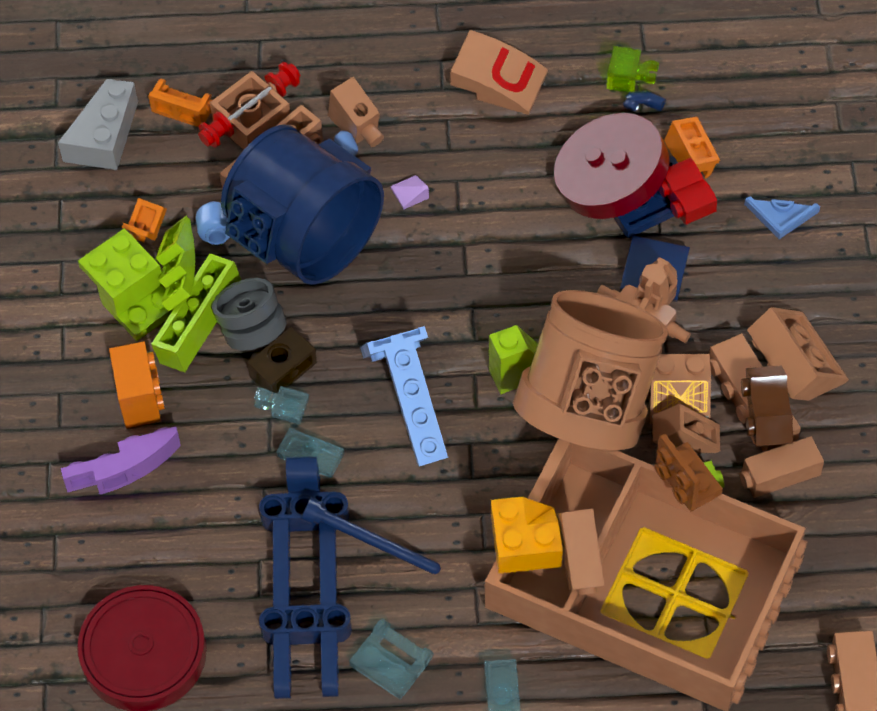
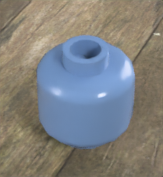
[195,201,230,245]

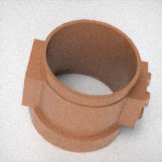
[513,290,668,450]

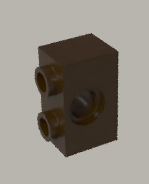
[247,327,317,399]

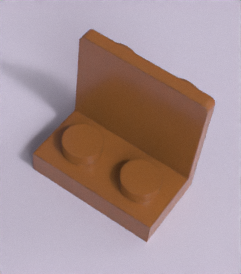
[655,434,723,512]

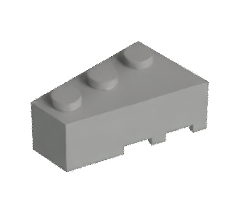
[58,79,138,170]

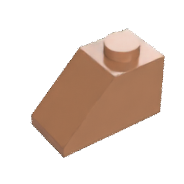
[652,404,720,453]

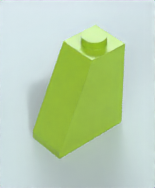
[489,325,538,395]

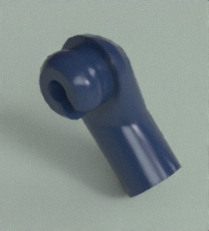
[623,91,666,111]

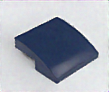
[620,236,690,302]

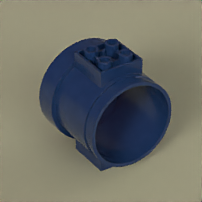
[221,125,384,285]

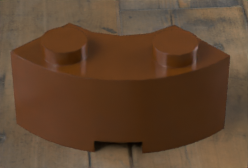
[741,366,793,446]

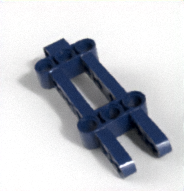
[259,456,352,699]

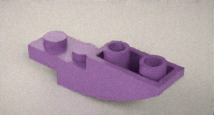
[61,426,181,495]

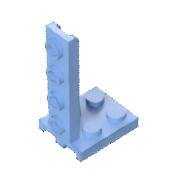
[360,326,448,466]

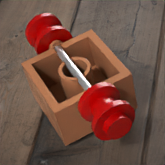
[198,62,300,150]

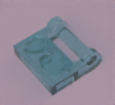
[349,619,434,700]

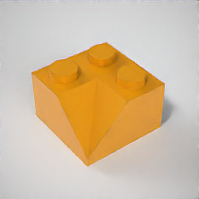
[491,497,563,574]

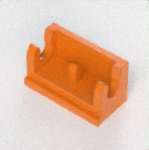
[148,78,212,127]
[664,116,720,179]

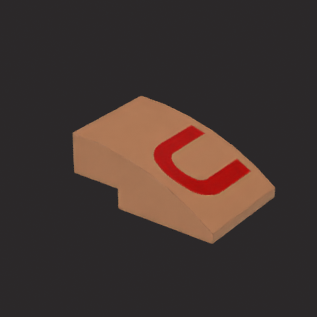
[450,30,548,115]

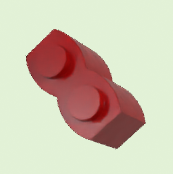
[659,158,717,225]

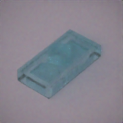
[277,428,345,478]
[484,659,521,711]

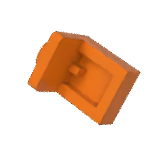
[122,198,167,243]

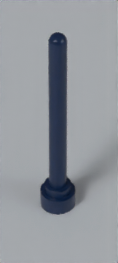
[301,497,441,574]

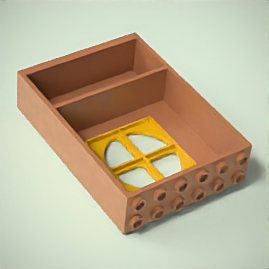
[485,439,808,711]

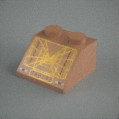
[649,354,711,424]

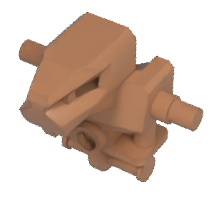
[597,258,691,343]

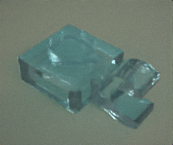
[254,386,309,425]

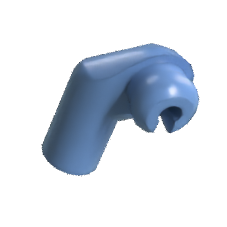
[334,131,359,156]

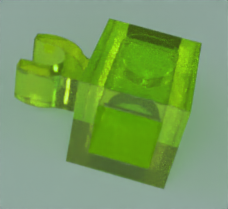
[607,46,659,93]

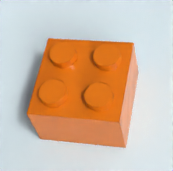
[109,341,165,429]

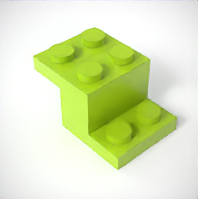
[78,228,175,341]

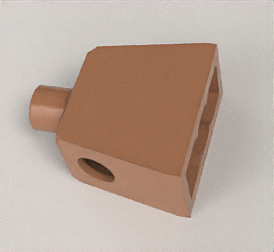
[328,77,384,147]

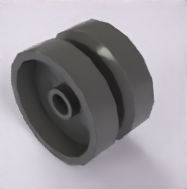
[212,278,287,351]

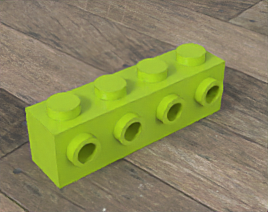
[151,253,241,373]

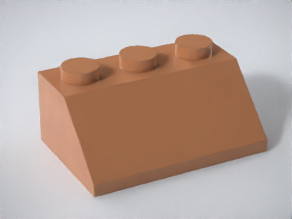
[747,307,849,401]

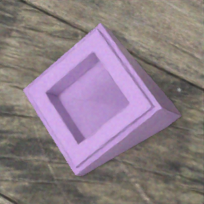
[391,175,429,209]

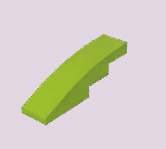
[155,216,195,311]

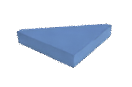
[744,197,820,239]

